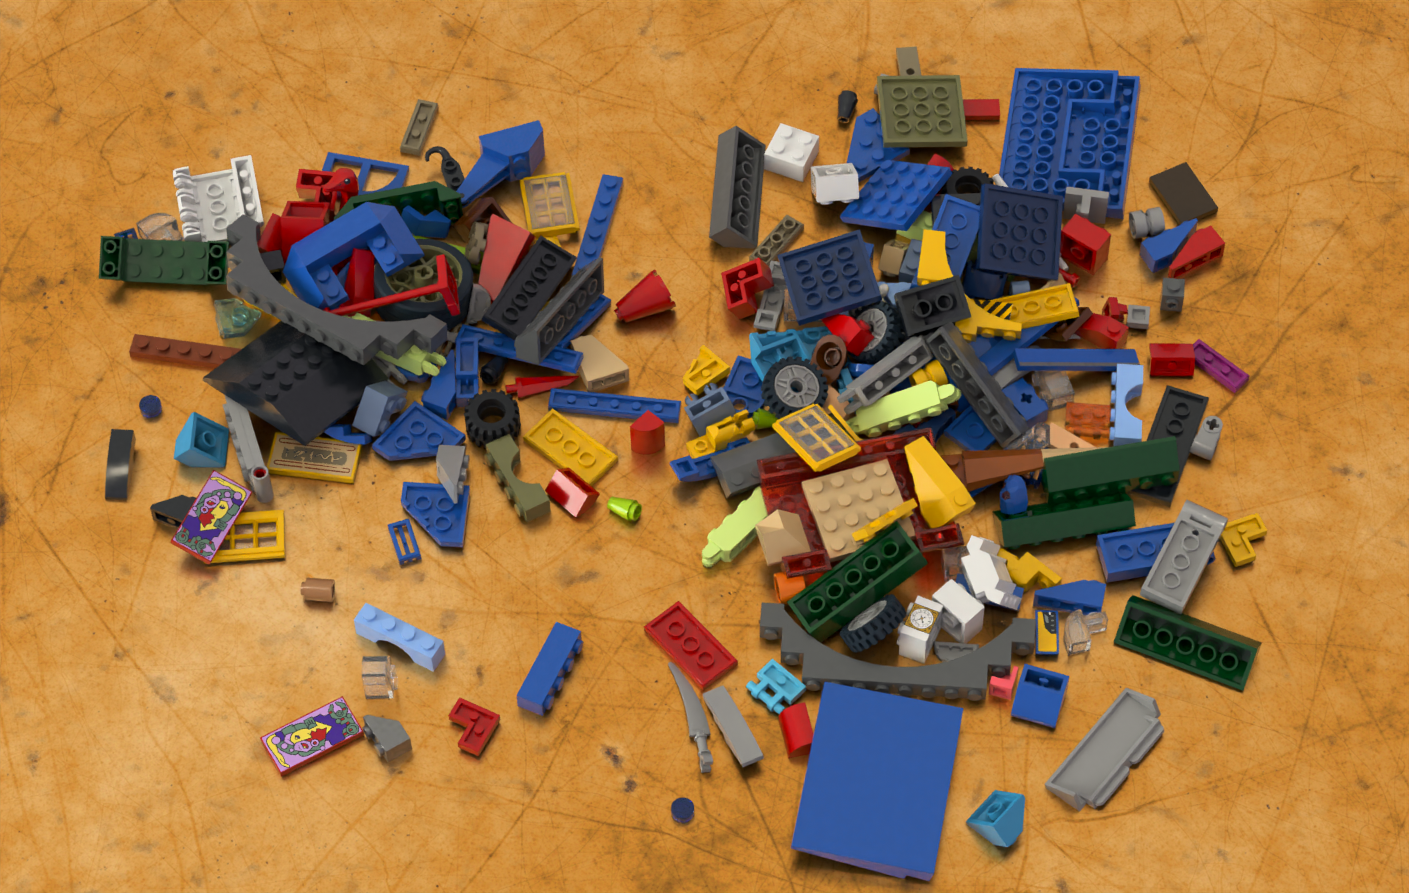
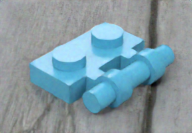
[746,659,806,714]

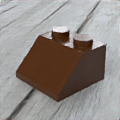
[453,197,512,252]

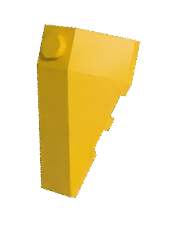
[904,436,976,533]

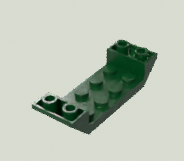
[334,181,463,225]
[99,236,229,286]

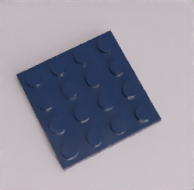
[976,183,1063,281]
[777,229,882,326]

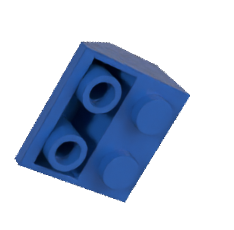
[1011,664,1069,728]

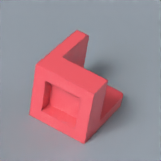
[989,666,1019,700]

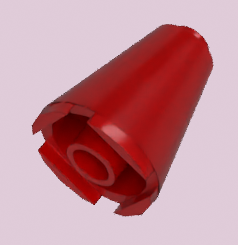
[614,269,676,323]

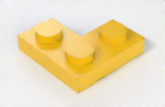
[1220,513,1267,567]

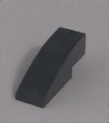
[105,429,136,500]

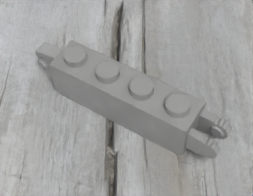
[837,333,933,414]

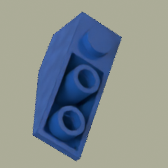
[1139,218,1198,273]
[421,350,457,420]

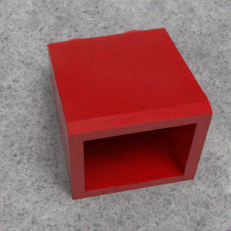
[281,201,330,265]

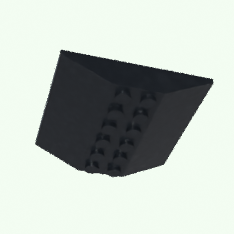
[203,321,389,446]

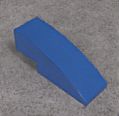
[456,337,479,407]

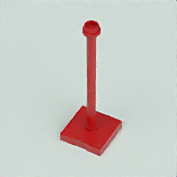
[323,254,460,316]

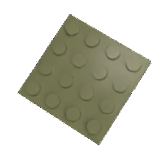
[876,75,968,148]

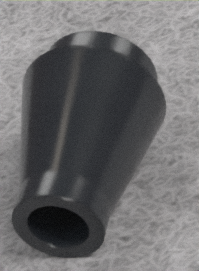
[837,90,858,123]
[480,355,508,384]

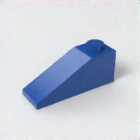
[1033,580,1106,618]

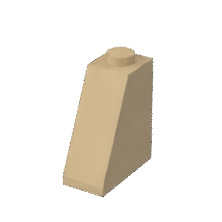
[571,335,630,392]

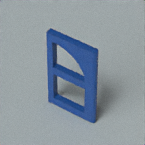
[322,152,409,195]

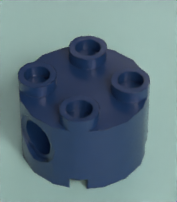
[962,259,1008,301]

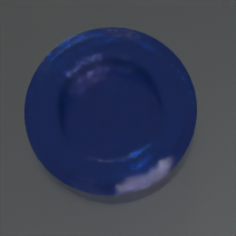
[139,395,162,417]
[671,797,694,822]

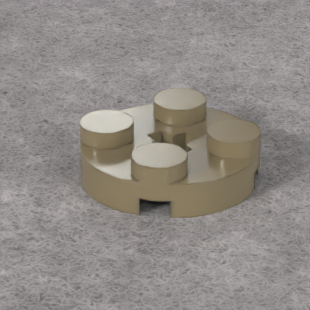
[464,222,488,266]

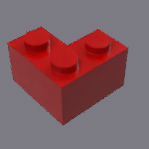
[296,169,342,221]
[721,258,774,320]

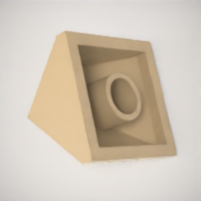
[755,509,812,566]

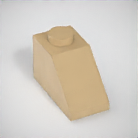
[878,239,910,277]

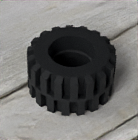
[942,166,995,194]
[464,389,521,449]

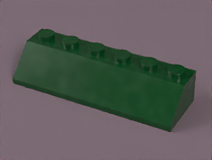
[1041,436,1180,504]
[992,492,1136,549]
[787,521,928,643]
[1114,595,1262,691]

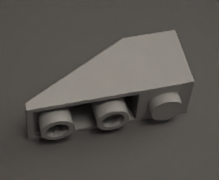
[436,445,470,503]

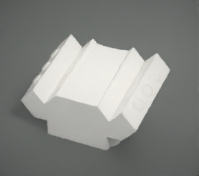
[960,535,1022,610]

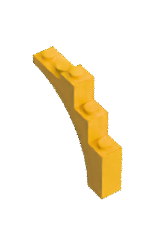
[917,229,1022,343]

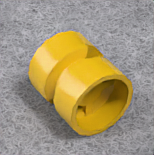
[908,359,948,387]

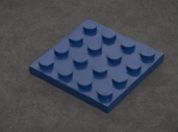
[840,160,952,231]

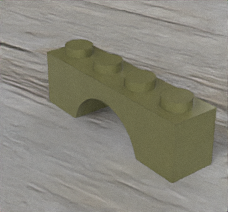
[484,434,551,522]

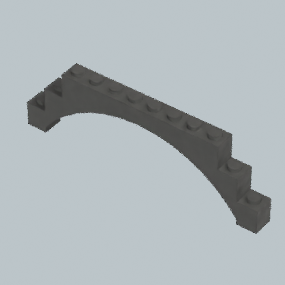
[226,214,447,365]
[760,602,1036,701]

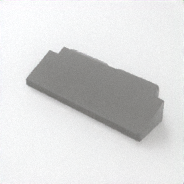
[1045,688,1164,812]

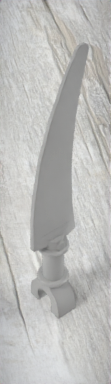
[668,662,713,773]

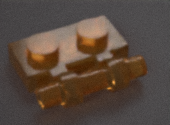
[1065,402,1111,440]

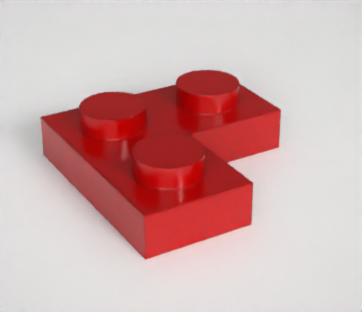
[448,697,501,756]

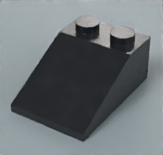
[894,275,971,338]

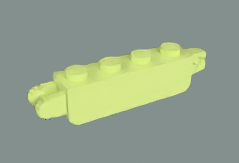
[343,313,447,376]
[845,380,961,437]
[702,476,792,568]

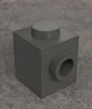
[1160,278,1185,312]

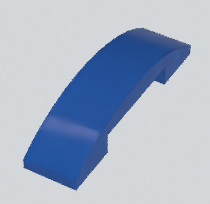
[670,437,750,482]

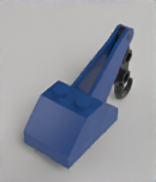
[425,120,545,208]

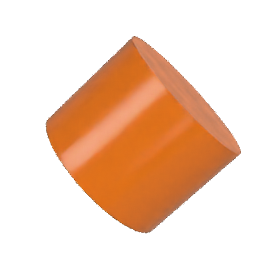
[774,568,806,606]

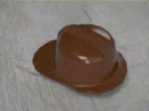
[810,335,848,385]

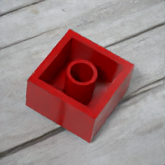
[1060,214,1111,276]

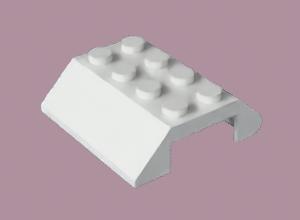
[173,155,264,242]

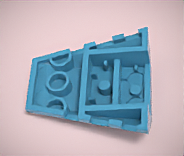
[749,326,851,393]

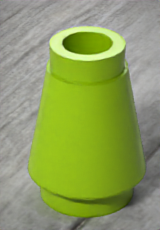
[607,496,642,521]

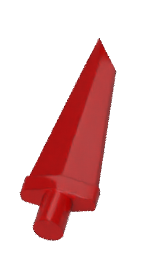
[505,376,579,399]

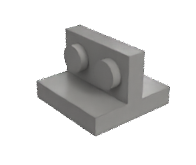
[1063,187,1109,224]

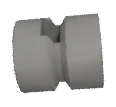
[1129,207,1165,239]

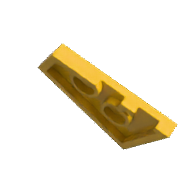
[852,498,918,542]

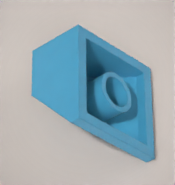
[174,412,229,468]
[966,790,1025,847]

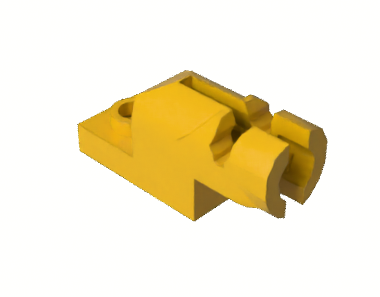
[686,409,755,459]
[997,548,1062,592]

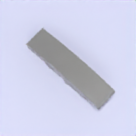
[703,685,764,767]

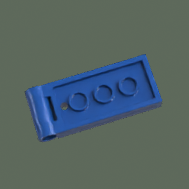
[910,194,980,289]
[1096,523,1215,582]

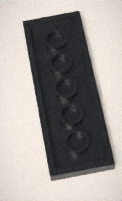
[482,236,577,340]
[1128,385,1209,507]

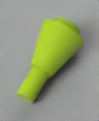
[752,408,793,429]

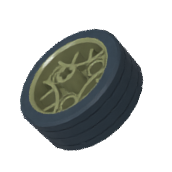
[374,238,473,330]

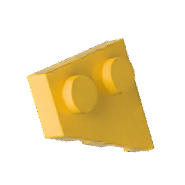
[682,345,731,396]

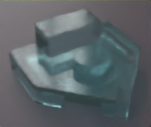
[214,298,262,339]

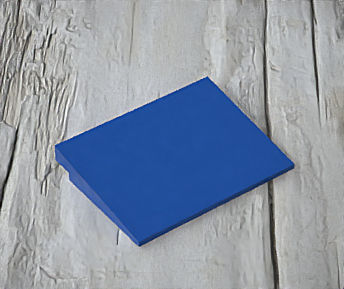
[999,68,1141,219]
[791,682,963,881]

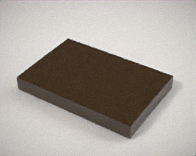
[1149,162,1218,225]

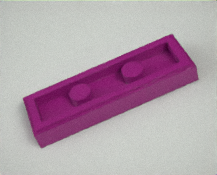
[1193,339,1250,393]

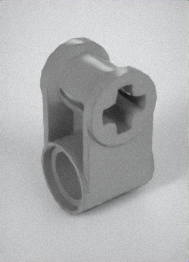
[1190,416,1223,460]

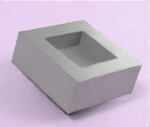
[1126,305,1150,329]

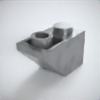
[362,715,412,762]

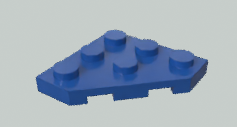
[847,108,910,183]
[372,401,466,461]
[401,482,470,547]

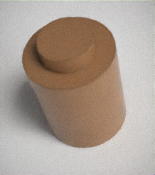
[301,578,335,602]

